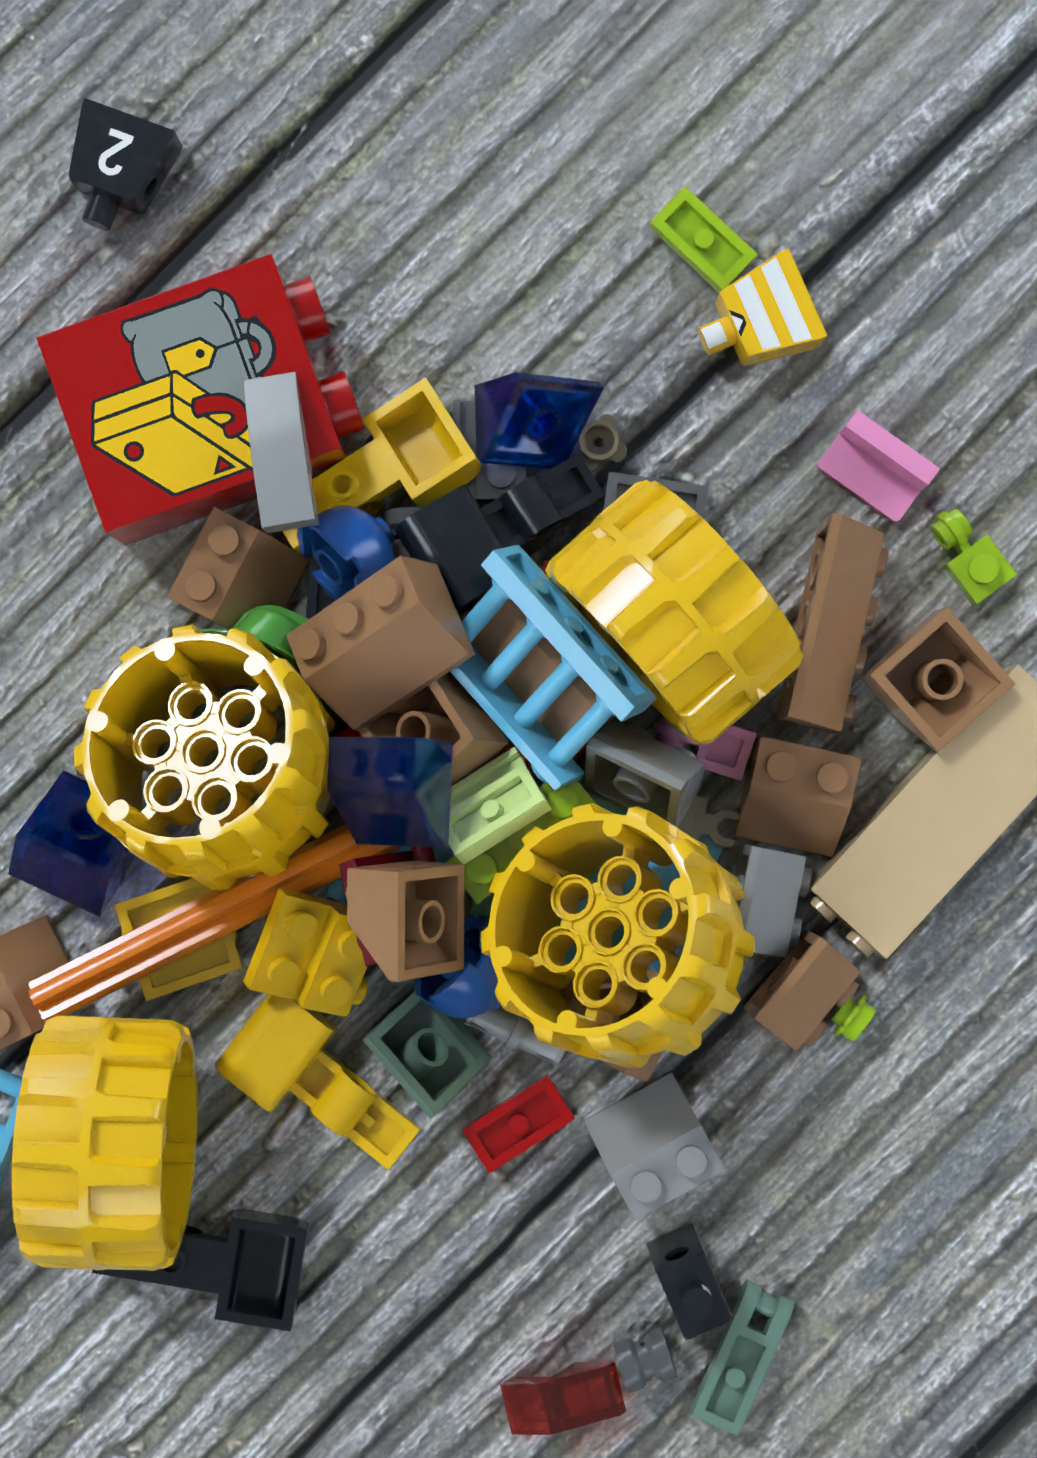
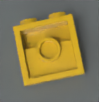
[243,888,367,1017]

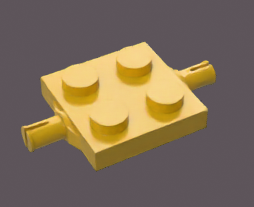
[114,878,265,1001]

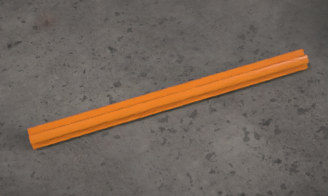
[28,741,588,1023]

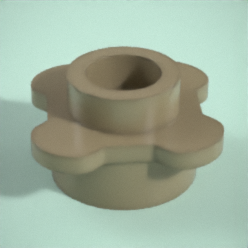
[570,414,627,471]

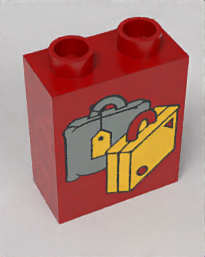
[36,254,365,546]

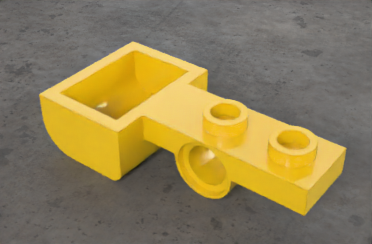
[283,377,482,554]
[214,994,422,1171]

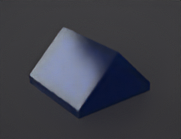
[474,372,604,469]

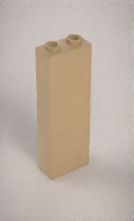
[808,664,1037,959]

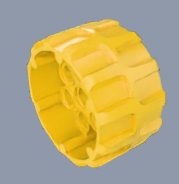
[545,480,803,745]
[73,624,344,890]
[481,803,755,1068]
[12,1015,198,1271]

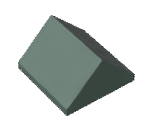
[363,991,492,1119]

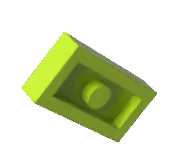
[649,186,758,292]

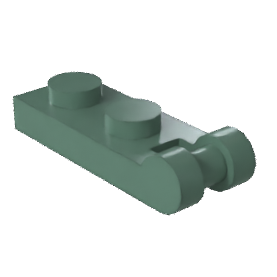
[690,1279,794,1436]

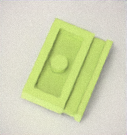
[428,746,552,865]

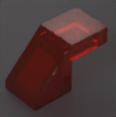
[500,1361,627,1435]

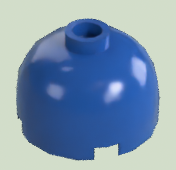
[297,505,395,601]
[414,915,501,1019]

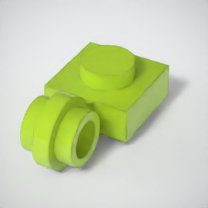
[930,508,1017,606]

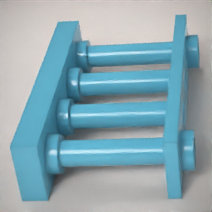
[450,544,657,791]

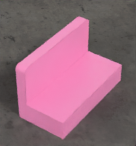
[817,410,940,523]

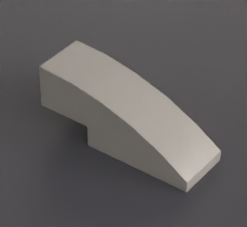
[244,372,319,533]

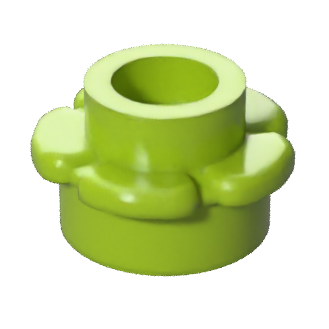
[830,995,876,1042]

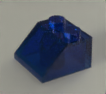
[327,737,453,848]
[8,770,135,917]

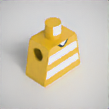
[697,248,828,366]

